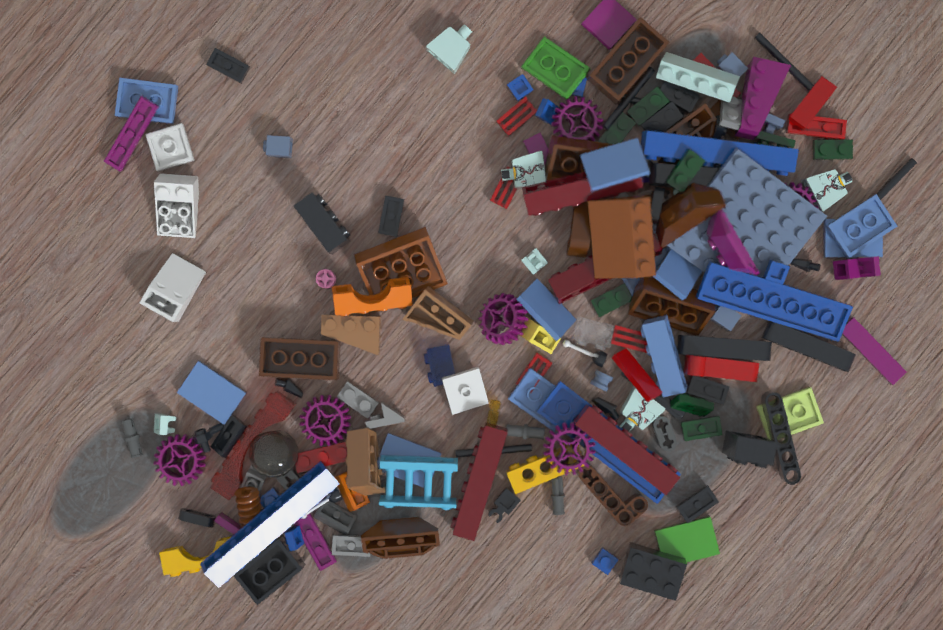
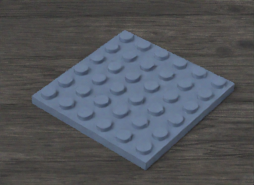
[667,148,827,277]

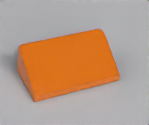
[335,471,370,512]

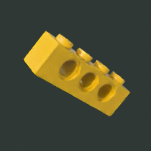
[506,443,585,494]

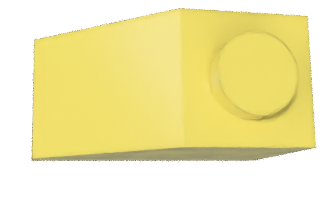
[520,316,561,354]

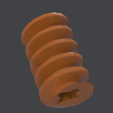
[234,486,262,528]

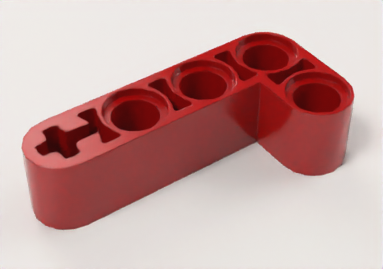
[683,355,760,382]

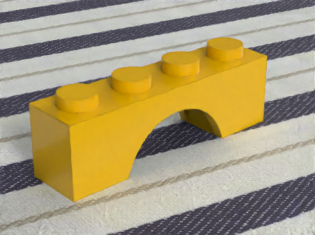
[159,536,232,577]

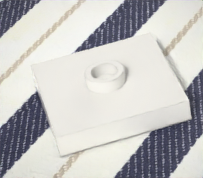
[145,123,195,172]
[442,367,489,415]

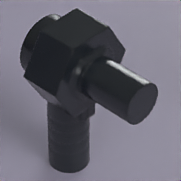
[193,423,224,453]

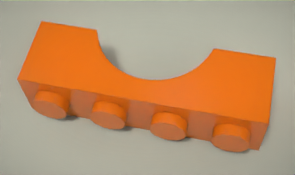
[331,277,413,316]

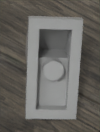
[365,402,405,429]

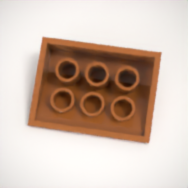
[588,194,656,278]
[354,227,448,312]

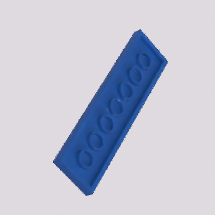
[696,261,853,342]
[536,381,681,504]

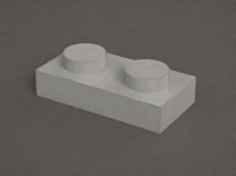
[720,96,742,130]
[337,381,379,419]
[332,534,371,557]

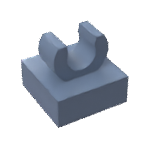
[763,114,785,134]

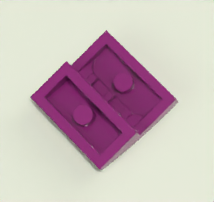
[581,0,637,50]

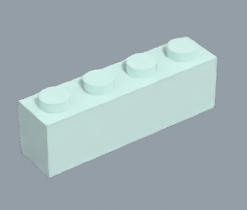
[656,52,740,103]

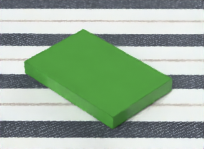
[521,36,590,100]
[654,516,720,562]

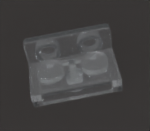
[572,317,615,351]

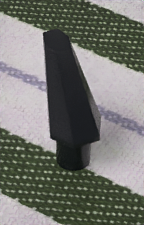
[790,258,821,272]
[275,378,303,398]
[591,397,619,420]

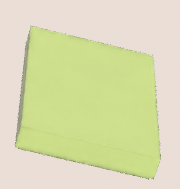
[756,387,824,440]

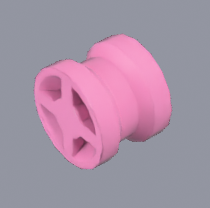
[316,269,336,289]

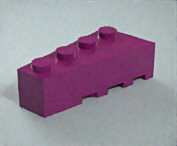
[735,57,791,140]

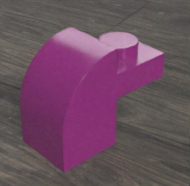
[833,256,881,280]

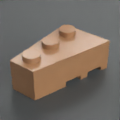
[402,286,474,340]
[321,315,381,355]
[345,428,386,496]

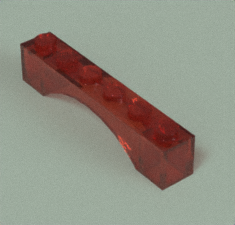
[210,391,297,500]

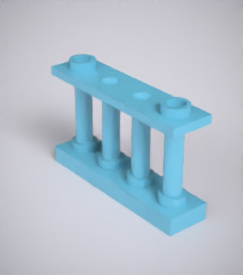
[379,455,458,510]

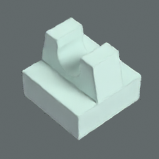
[521,248,548,275]
[154,414,176,435]

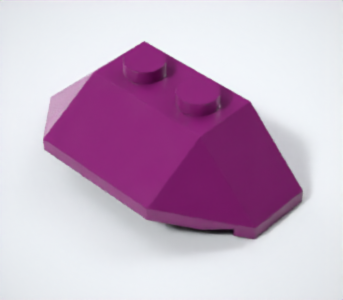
[706,209,760,275]

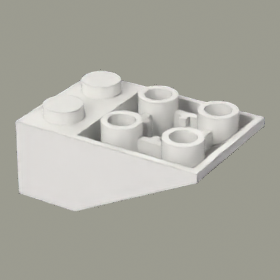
[154,174,199,238]
[140,253,206,322]

